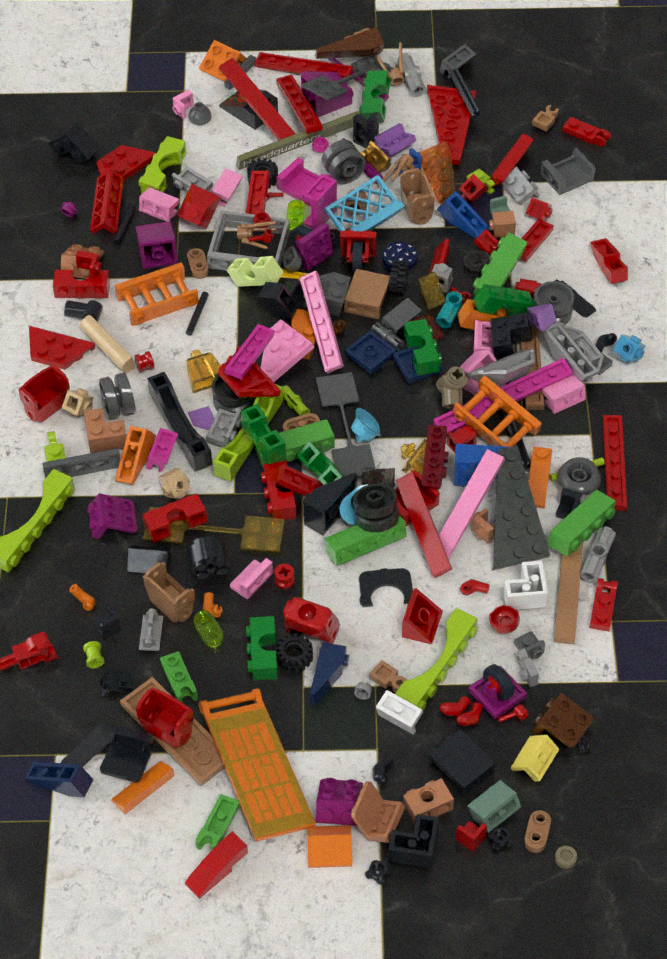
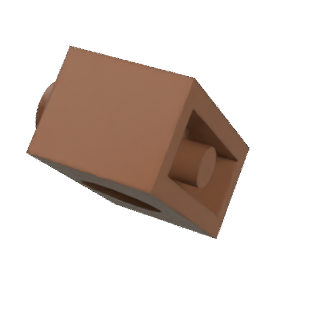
[403,778,454,826]

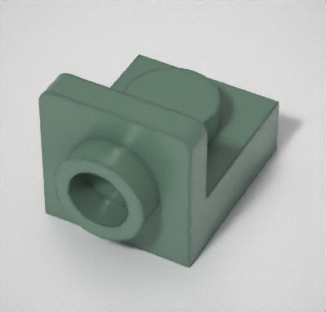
[489,196,511,216]

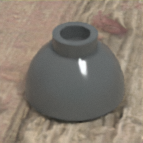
[188,102,212,125]

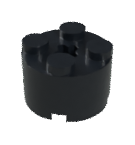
[186,536,230,579]

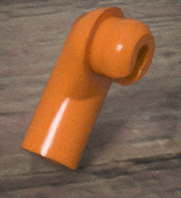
[69,584,96,611]
[203,592,223,618]

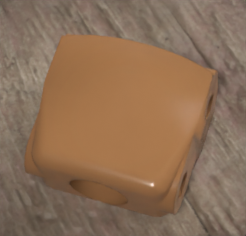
[400,168,435,225]
[143,562,195,623]

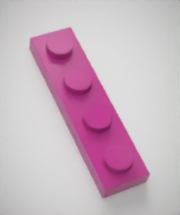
[225,324,275,380]

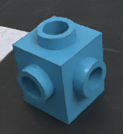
[613,334,645,363]

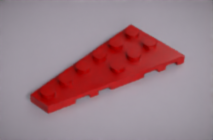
[427,85,476,165]

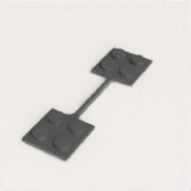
[301,56,393,100]
[316,372,377,478]

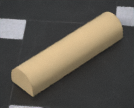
[80,315,135,373]

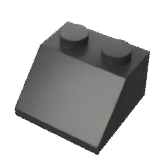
[304,272,351,317]

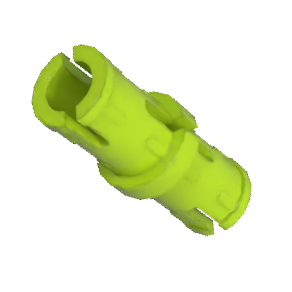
[283,385,310,416]

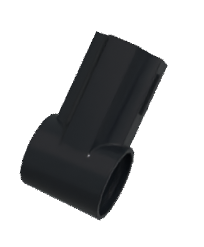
[64,300,103,322]

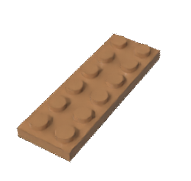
[120,677,225,786]

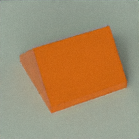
[308,825,352,868]

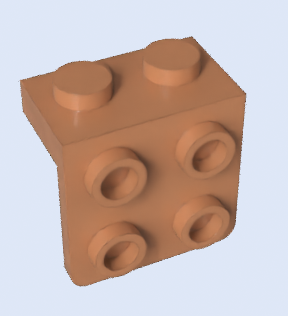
[61,244,104,279]
[351,781,405,843]

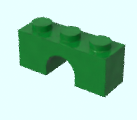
[359,70,391,122]
[474,284,534,316]
[404,319,442,376]
[240,404,286,465]
[297,441,345,485]
[246,616,278,680]

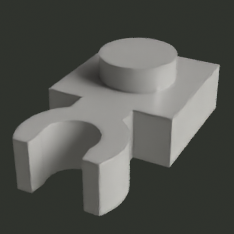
[516,648,539,687]

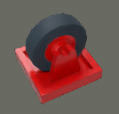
[340,230,376,273]

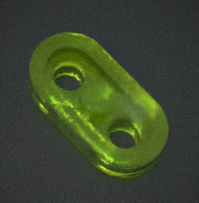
[286,200,305,230]
[193,611,224,647]

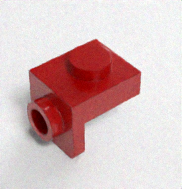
[525,198,553,221]
[474,229,500,257]
[75,250,101,279]

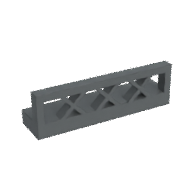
[42,448,121,479]

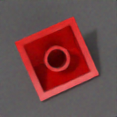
[402,588,443,644]

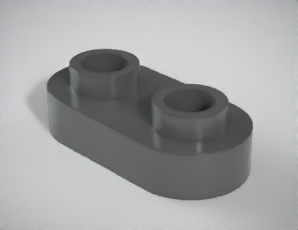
[282,246,302,272]

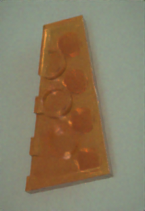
[419,141,456,204]

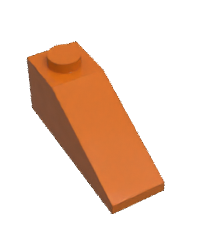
[457,299,508,330]
[115,426,156,485]
[528,446,552,509]

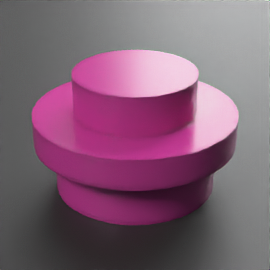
[312,137,329,153]

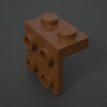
[532,693,593,748]

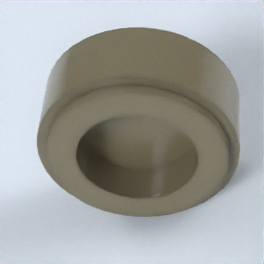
[555,846,577,869]

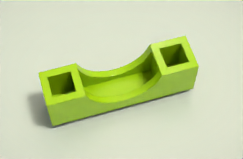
[139,136,187,194]

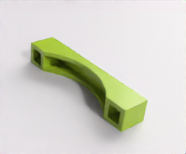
[213,385,283,482]
[0,469,75,572]
[395,608,479,711]

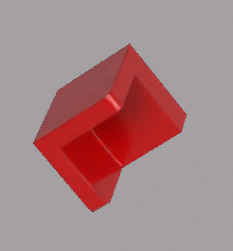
[456,821,487,852]

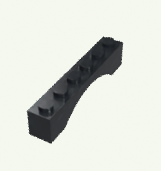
[147,372,213,471]

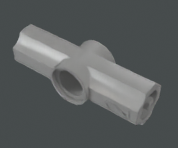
[398,53,425,97]
[580,526,616,583]

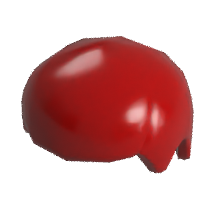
[489,605,520,634]

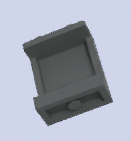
[541,148,596,195]

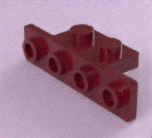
[421,425,449,489]

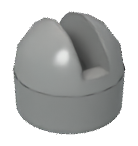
[354,681,372,700]

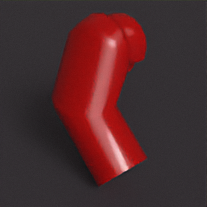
[460,579,490,595]
[440,696,471,716]
[456,702,483,726]

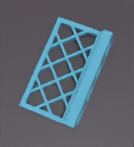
[324,175,405,231]

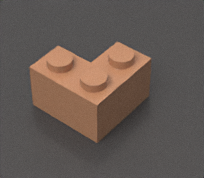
[84,408,127,453]

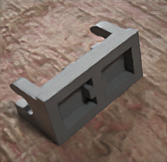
[439,44,476,78]
[381,298,422,335]

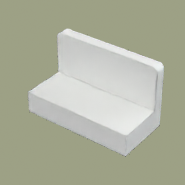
[376,690,423,735]

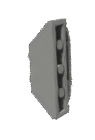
[543,322,604,381]
[467,348,535,387]

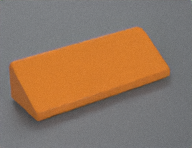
[111,761,174,814]

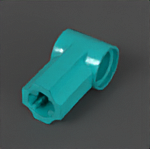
[436,291,462,329]

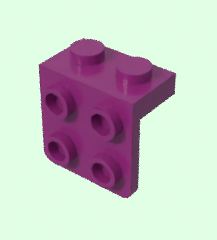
[88,493,137,539]
[316,778,363,826]

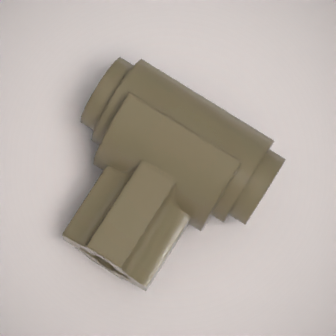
[436,366,468,410]

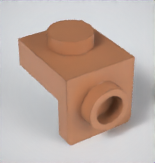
[471,508,494,544]

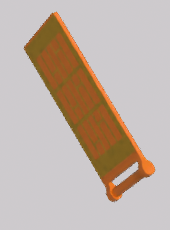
[199,688,316,842]

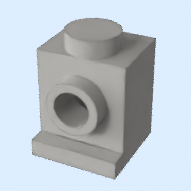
[430,263,453,293]

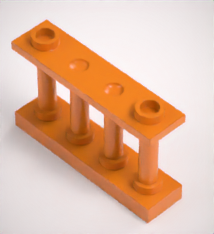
[115,262,199,326]
[453,375,542,447]

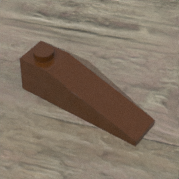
[315,27,384,59]

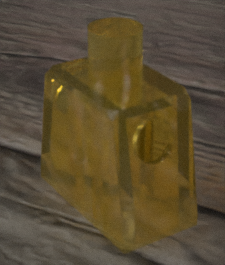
[186,350,221,393]

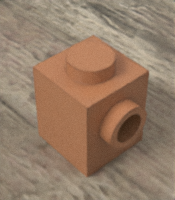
[489,211,516,237]

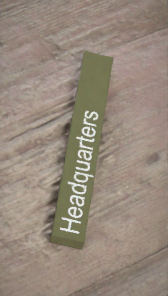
[236,111,360,170]

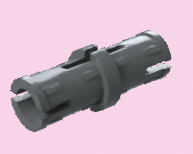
[371,322,405,351]

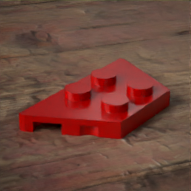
[96,145,155,183]
[29,326,95,370]
[218,346,281,397]

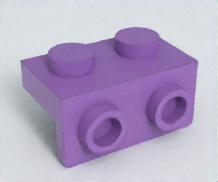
[374,123,416,156]

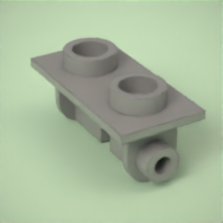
[139,609,163,651]

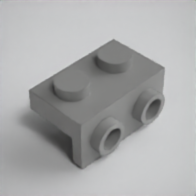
[171,166,214,192]
[502,167,540,205]
[206,408,241,447]

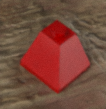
[177,183,221,229]

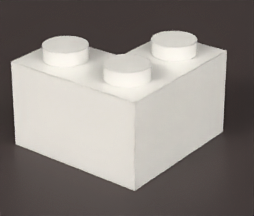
[504,560,548,610]

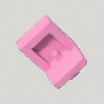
[172,90,194,119]

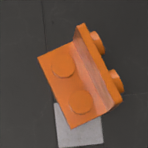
[199,40,246,82]

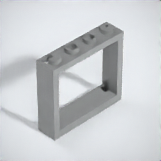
[207,211,290,271]

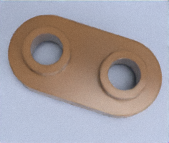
[187,248,209,279]
[283,413,320,432]
[524,810,551,853]

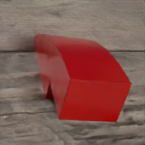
[590,238,628,284]
[185,831,248,899]

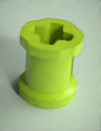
[83,641,104,668]

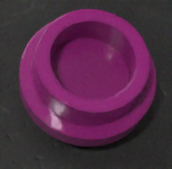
[61,202,78,218]

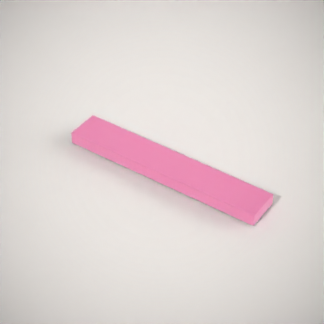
[300,271,344,374]
[439,449,505,559]

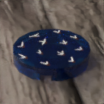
[382,242,418,270]

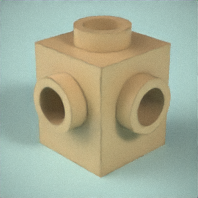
[62,388,94,417]
[158,468,191,499]

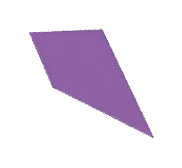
[188,406,214,430]

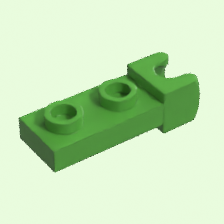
[160,651,198,703]
[195,794,240,850]

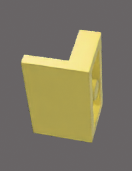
[511,735,559,782]

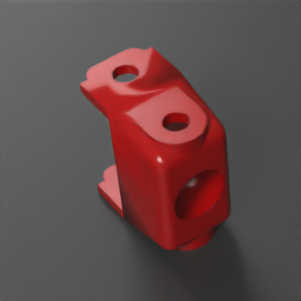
[18,365,70,422]
[283,597,340,644]
[136,688,194,748]

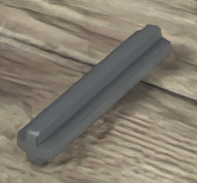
[224,55,256,90]

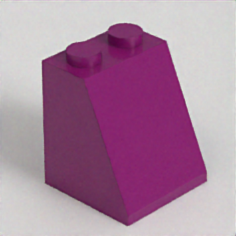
[301,71,354,117]
[135,221,178,269]

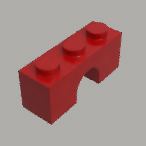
[53,270,110,299]
[261,461,296,522]
[142,493,208,543]

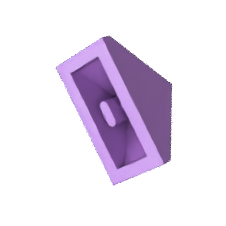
[527,304,557,331]

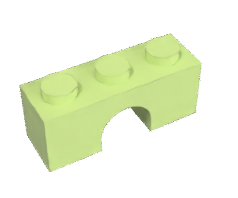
[226,256,284,287]

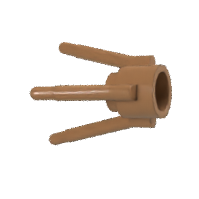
[376,42,404,85]
[378,154,415,187]
[237,221,276,249]

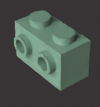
[468,780,521,833]

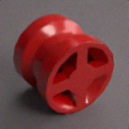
[134,351,155,373]
[274,564,295,589]

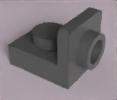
[514,631,545,659]

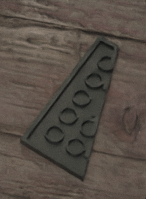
[492,445,550,571]

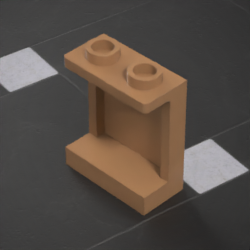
[344,269,391,319]

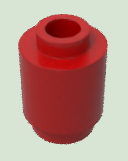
[515,278,541,299]

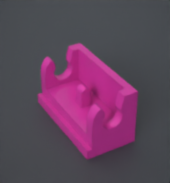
[146,428,178,472]

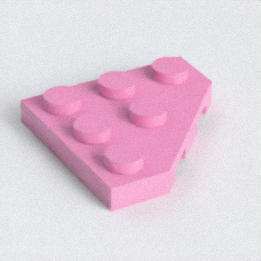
[261,319,314,382]

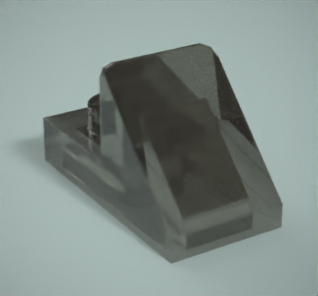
[362,467,395,488]

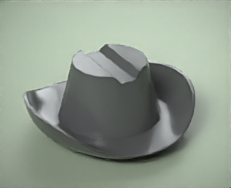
[557,457,601,493]

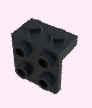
[100,725,154,783]

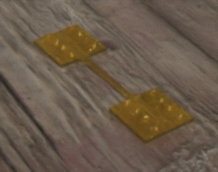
[143,507,285,552]

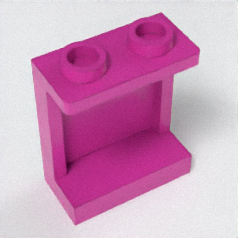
[277,157,331,207]
[302,174,337,229]

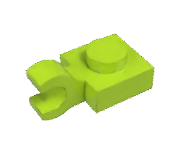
[466,169,495,194]
[44,431,66,462]

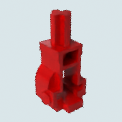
[0,632,58,671]

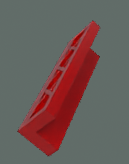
[90,169,124,234]

